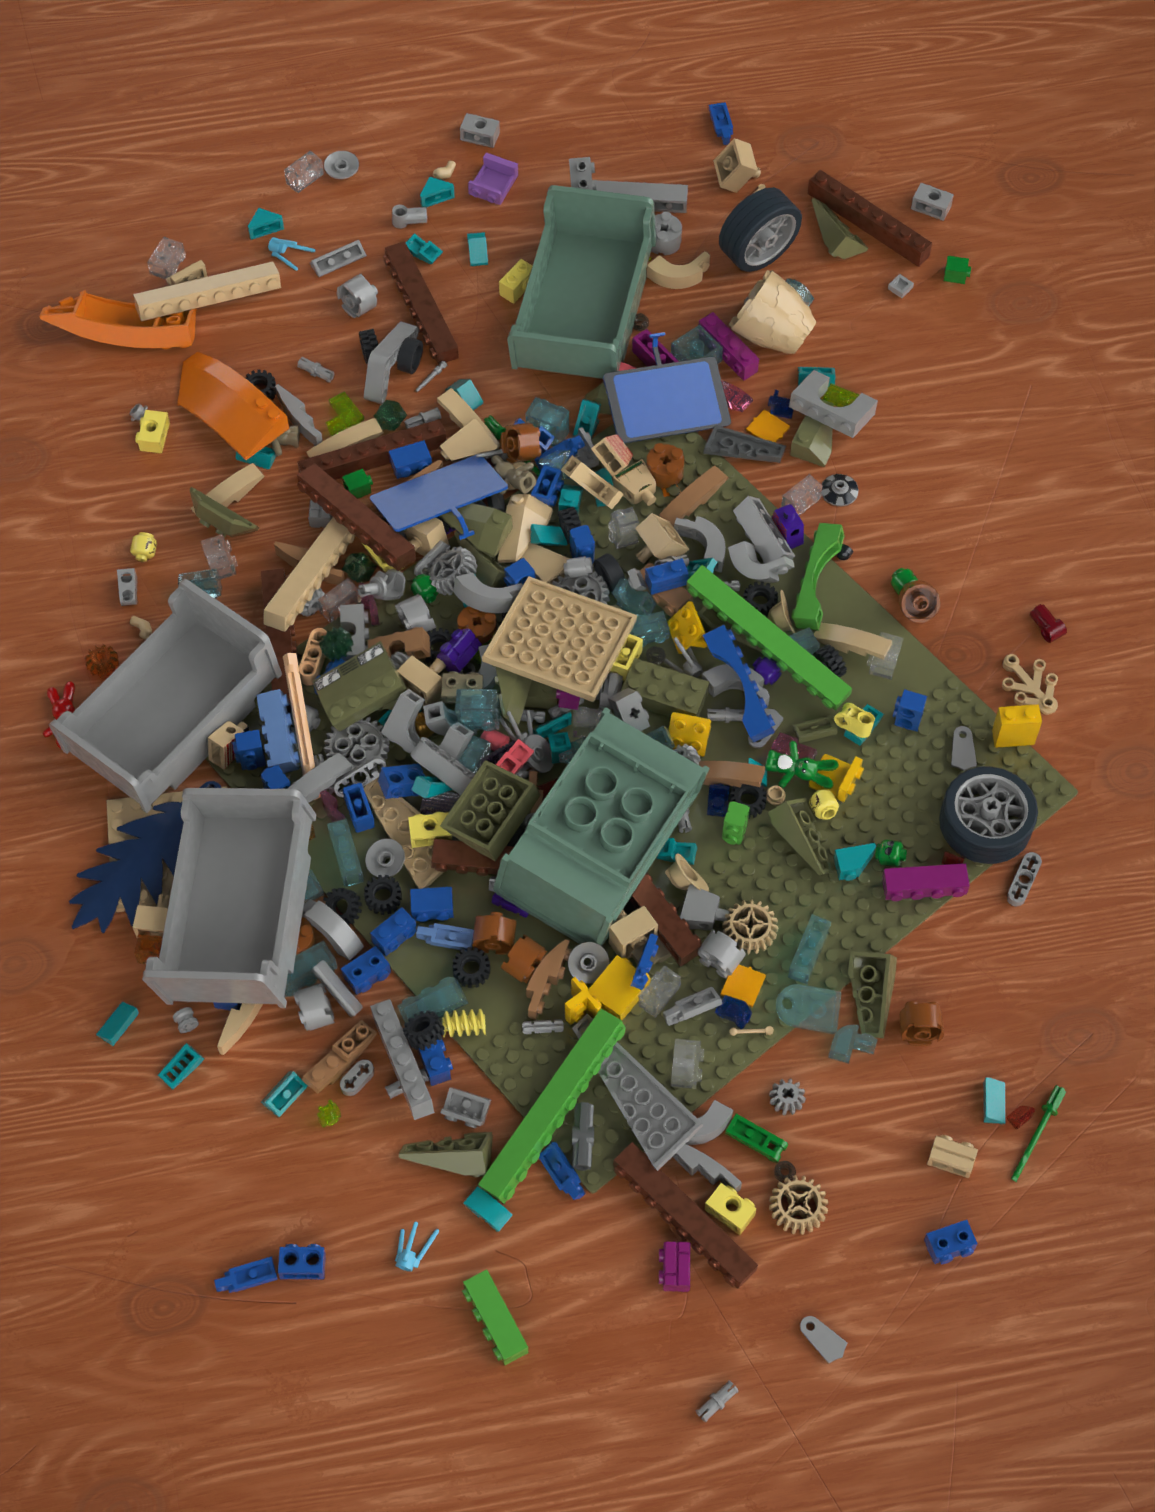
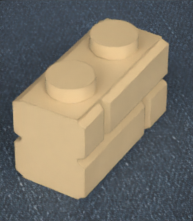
[927,1135,978,1178]

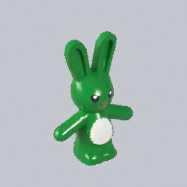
[765,741,839,789]

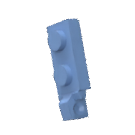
[416,923,474,951]

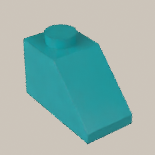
[558,484,584,514]
[833,843,876,881]

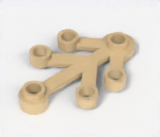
[1002,654,1058,715]

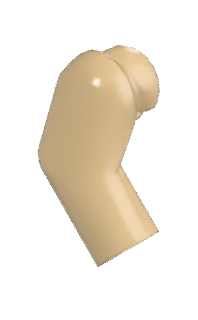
[433,161,456,179]
[130,616,152,639]

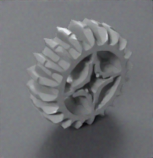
[428,546,478,595]

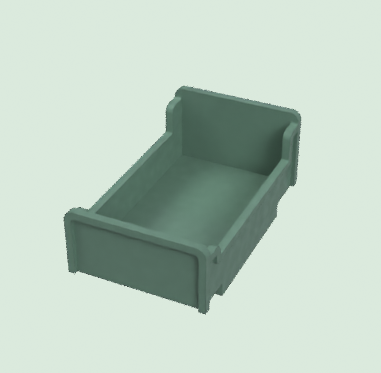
[507,185,656,379]
[493,707,710,946]

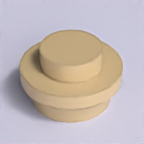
[766,785,786,805]

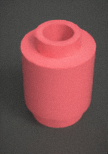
[480,728,511,755]

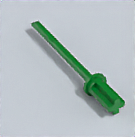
[484,415,540,477]
[1011,1085,1066,1182]

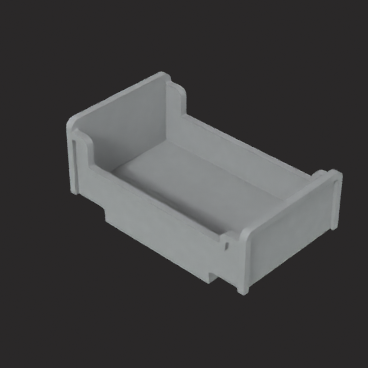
[49,578,282,813]
[142,788,316,1008]

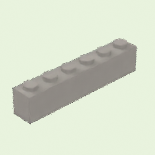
[596,180,688,213]
[370,999,435,1120]

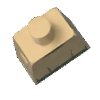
[613,459,656,506]

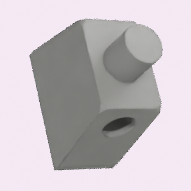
[680,884,729,931]

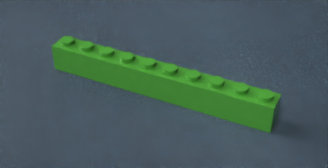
[687,565,852,711]
[478,1009,626,1204]

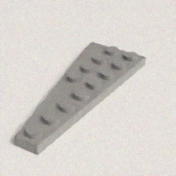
[572,1014,703,1171]

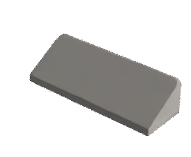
[310,240,367,277]
[311,960,363,1017]

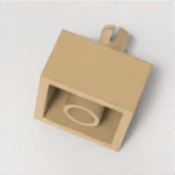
[713,138,761,193]
[635,513,689,564]
[404,518,449,556]
[397,656,446,709]
[133,894,170,947]
[609,906,658,959]

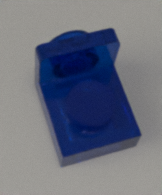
[768,389,794,419]
[707,784,729,817]
[715,995,752,1029]

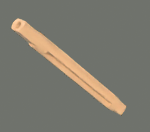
[283,653,320,800]

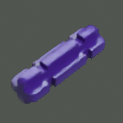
[492,893,529,918]

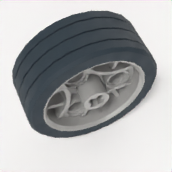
[719,187,802,272]
[939,766,1038,864]

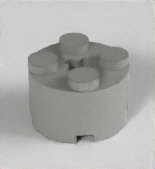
[651,212,682,255]
[337,274,378,318]
[395,594,436,632]
[698,930,746,978]
[293,983,335,1031]

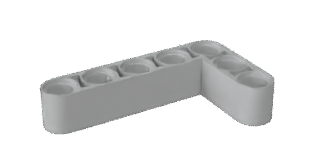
[364,322,419,404]

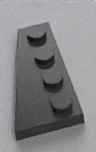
[703,425,786,463]

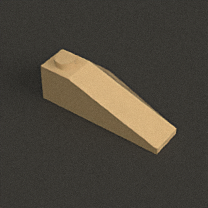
[498,494,553,563]

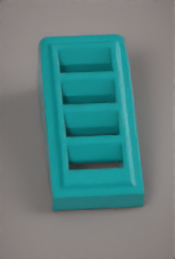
[412,776,453,798]
[158,1043,205,1090]

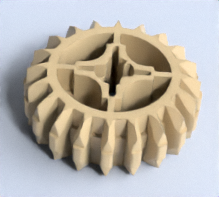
[722,900,778,955]
[769,1175,828,1235]

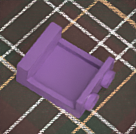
[468,153,518,205]

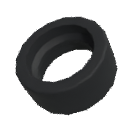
[397,337,423,374]
[594,553,625,592]

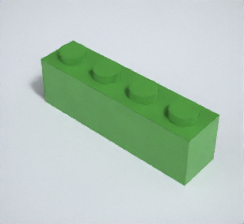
[462,1270,529,1365]

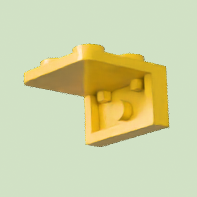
[809,754,864,802]

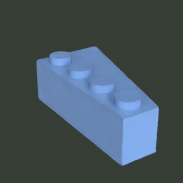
[257,689,301,773]

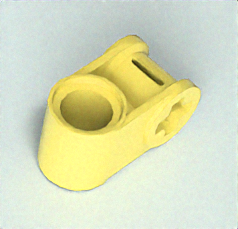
[834,703,875,738]

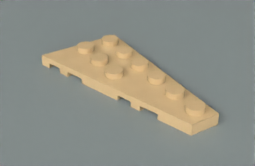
[364,777,444,889]

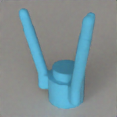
[268,237,315,271]
[395,1221,439,1272]

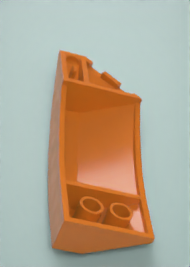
[39,290,197,349]
[178,351,289,460]

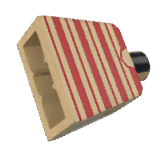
[591,434,633,477]
[208,721,249,770]

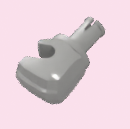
[358,569,405,600]

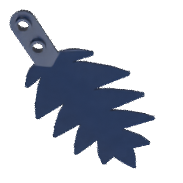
[69,781,221,933]

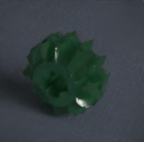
[319,627,354,661]

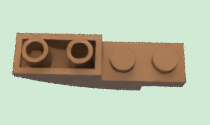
[526,939,572,1020]
[302,1020,377,1094]

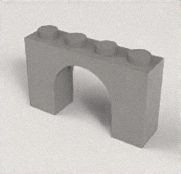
[789,370,878,438]
[381,689,474,762]

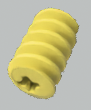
[442,1009,486,1038]

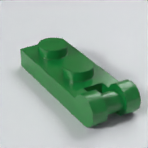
[725,1114,788,1163]

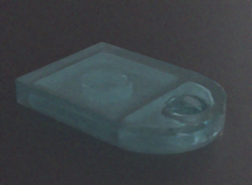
[776,984,841,1034]

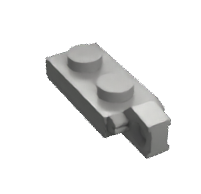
[663,987,722,1026]

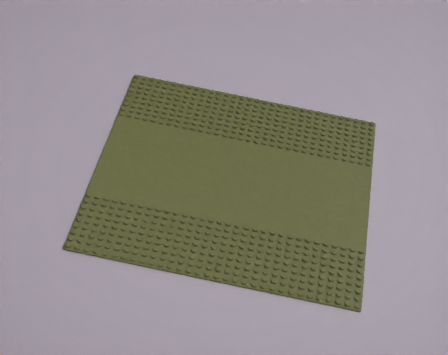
[205,423,1078,1194]

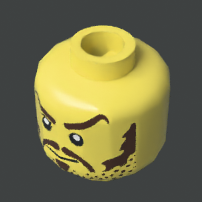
[130,532,157,562]
[809,789,839,820]

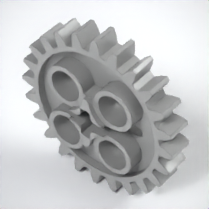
[552,572,610,605]
[324,717,390,776]

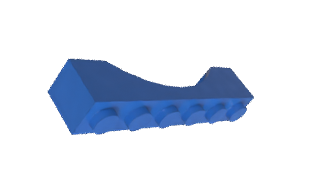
[703,625,776,743]

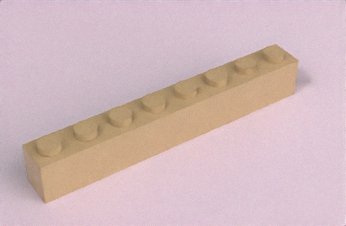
[133,262,281,321]
[264,517,355,632]

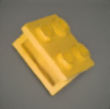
[667,601,707,654]
[666,712,711,757]
[565,977,602,1025]

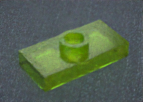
[823,384,859,407]
[329,392,364,428]

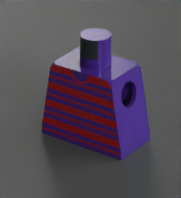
[772,504,804,549]

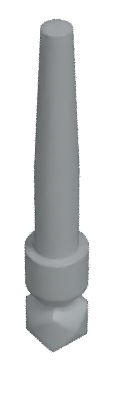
[415,361,447,392]

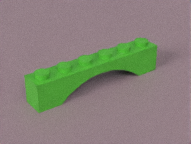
[792,523,845,631]

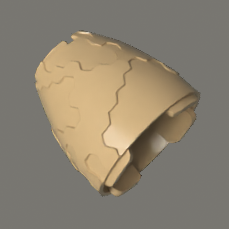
[729,270,816,354]

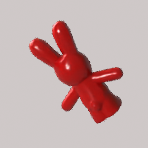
[43,681,75,749]

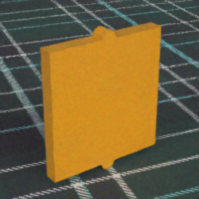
[746,409,790,443]
[721,964,766,1008]

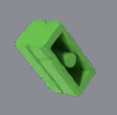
[722,801,750,845]

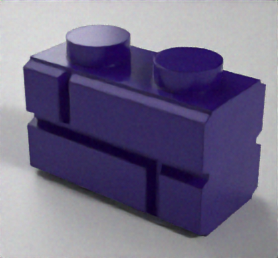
[437,629,482,673]

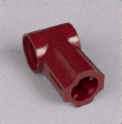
[1030,604,1067,643]

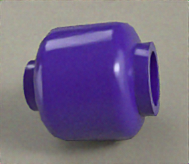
[752,657,782,685]

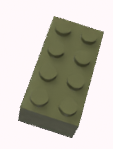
[621,658,709,718]

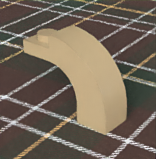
[647,251,710,289]
[561,455,624,509]

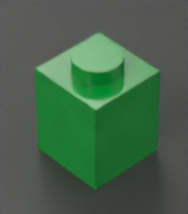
[944,256,972,284]
[342,469,373,499]

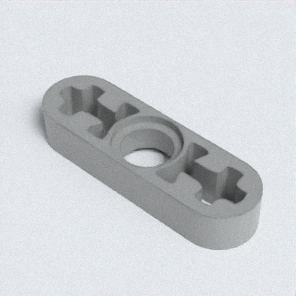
[334,756,387,797]
[1007,852,1042,906]

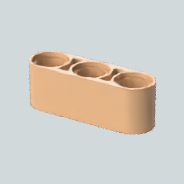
[299,628,329,686]

